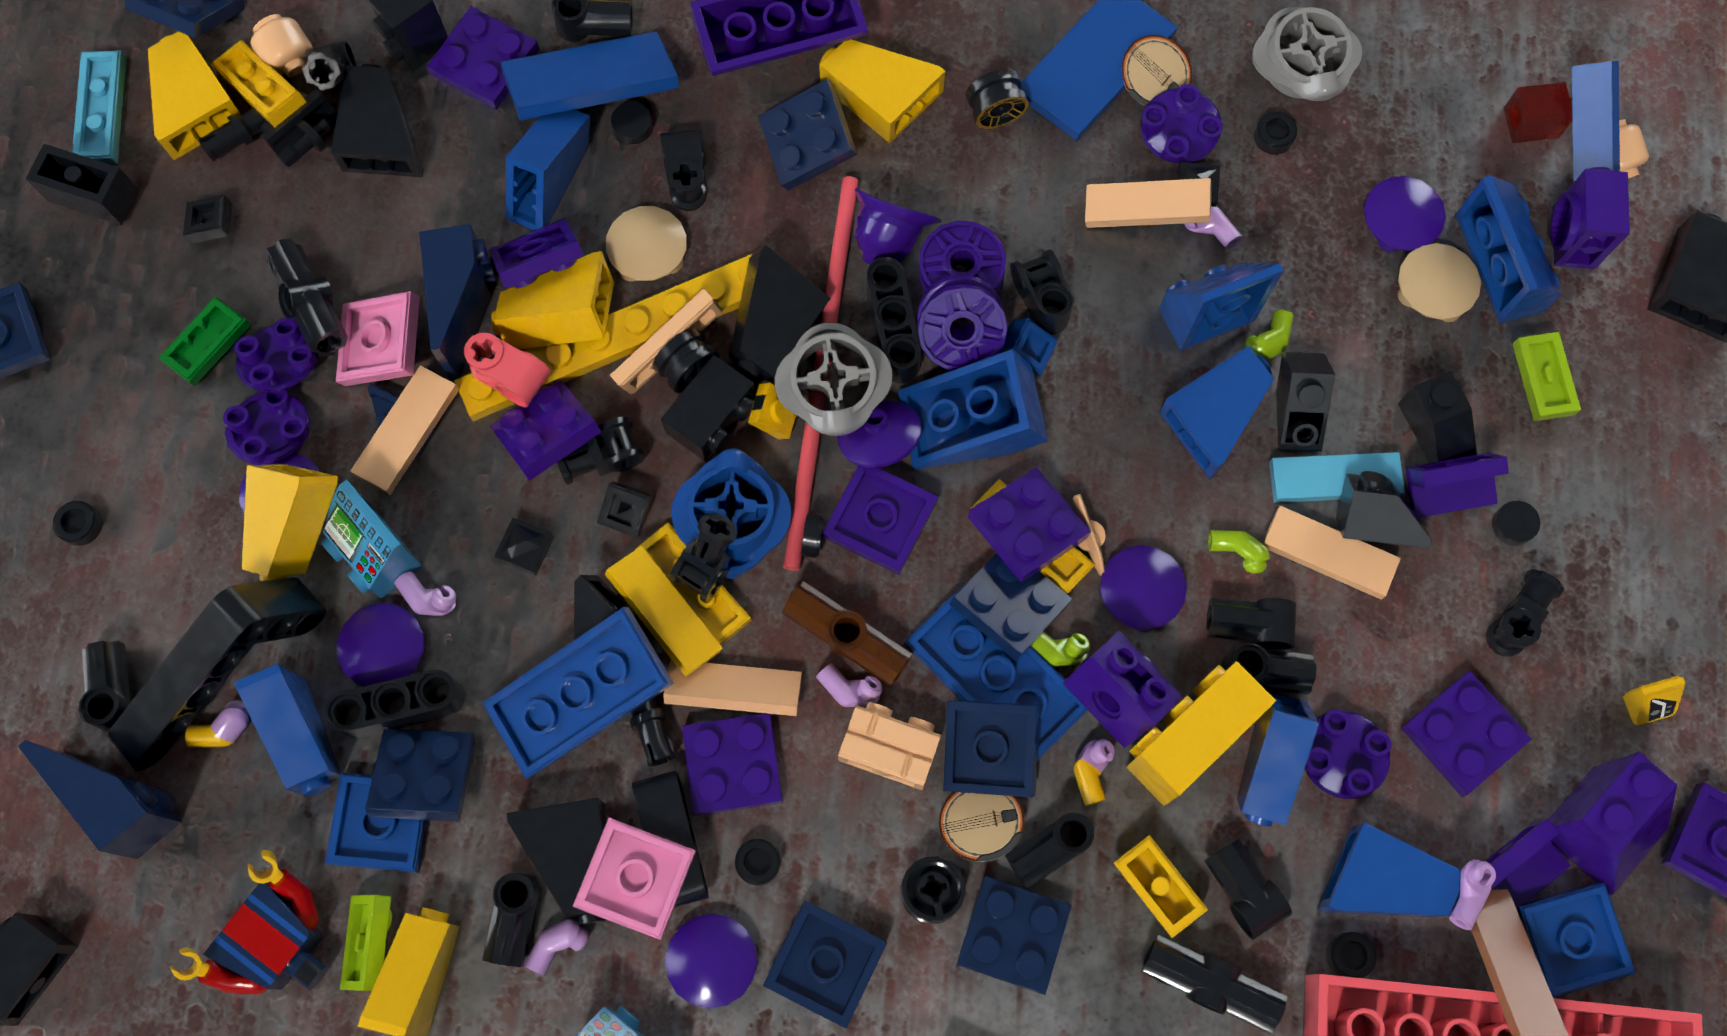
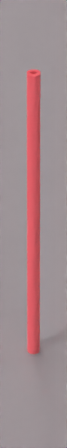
[783,176,859,571]

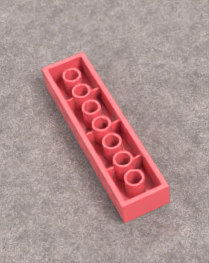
[1303,974,1703,1036]

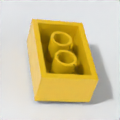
[1126,661,1276,806]

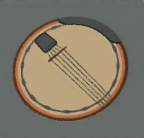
[1122,35,1192,106]
[939,792,1025,862]

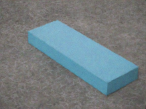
[72,50,127,165]
[1269,452,1405,503]

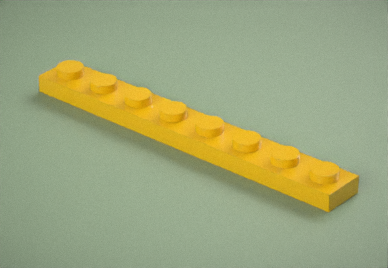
[454,254,752,422]

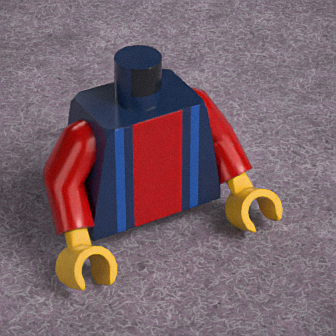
[170,850,328,995]

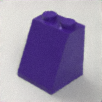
[1549,752,1677,895]

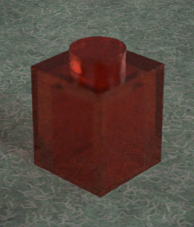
[1504,82,1572,143]

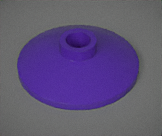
[838,400,922,468]

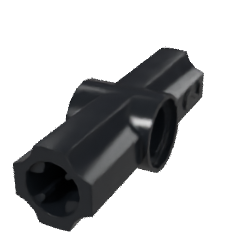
[264,239,348,357]
[1141,935,1288,1034]

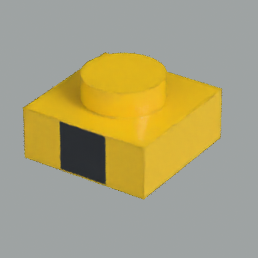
[748,383,796,440]

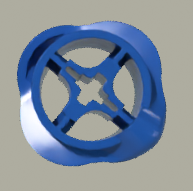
[671,449,791,579]

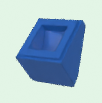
[998,317,1058,375]

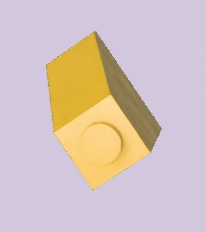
[148,31,240,160]
[819,39,945,144]
[491,251,614,350]
[242,464,338,581]
[357,907,460,1036]

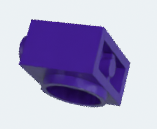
[1550,167,1630,269]
[1063,631,1183,748]

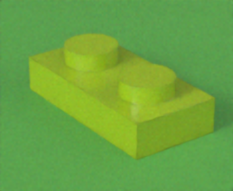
[1512,332,1581,421]
[340,895,392,991]

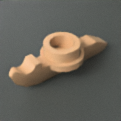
[1072,494,1106,576]

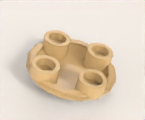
[606,206,687,282]
[1397,243,1481,322]

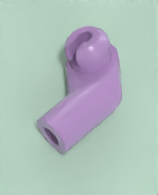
[1184,206,1242,250]
[394,571,456,616]
[816,663,882,707]
[1449,859,1496,930]
[524,919,589,976]

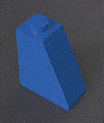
[506,110,590,231]
[1159,346,1274,479]
[234,663,341,797]
[1237,689,1319,826]
[1317,822,1461,918]

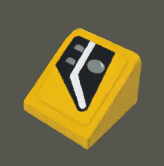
[1622,675,1685,726]

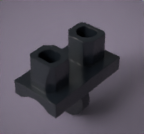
[260,88,338,167]

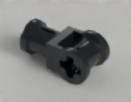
[557,416,645,485]
[669,514,738,603]
[1486,569,1564,657]

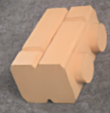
[838,702,941,791]

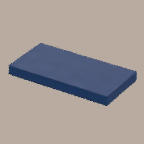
[1021,0,1178,142]
[501,31,679,120]
[904,582,1088,761]
[482,607,674,779]

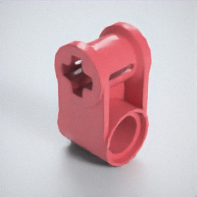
[464,333,551,407]

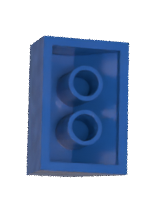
[1455,175,1561,324]

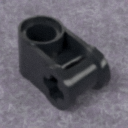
[660,129,707,211]
[1010,249,1074,335]

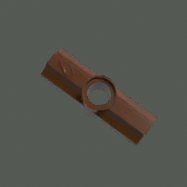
[782,581,913,687]

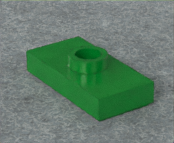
[158,296,251,386]

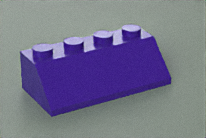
[690,0,868,76]

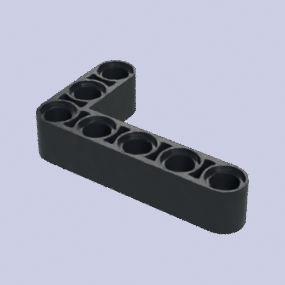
[107,577,327,771]

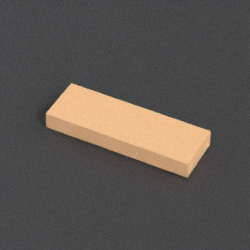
[1085,178,1212,228]
[610,288,723,394]
[350,365,459,495]
[1262,505,1401,600]
[663,659,802,716]

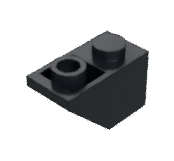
[1276,352,1335,451]

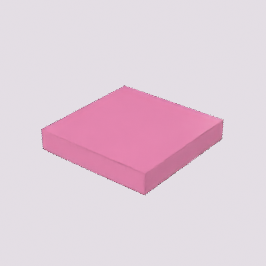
[335,291,420,387]
[573,818,696,940]

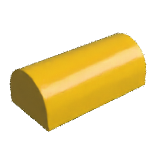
[1114,835,1208,938]

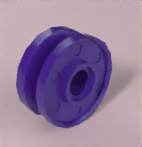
[919,221,1006,295]
[916,274,1007,370]

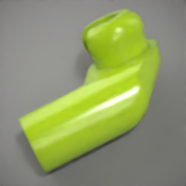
[1244,310,1294,360]
[1208,530,1270,574]
[1032,632,1090,667]

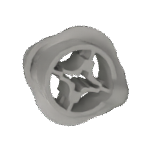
[1252,7,1362,101]
[774,323,892,436]

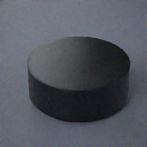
[611,102,653,144]
[1254,112,1297,155]
[53,501,102,546]
[1492,501,1541,546]
[801,513,824,558]
[735,839,781,886]
[1326,932,1377,978]

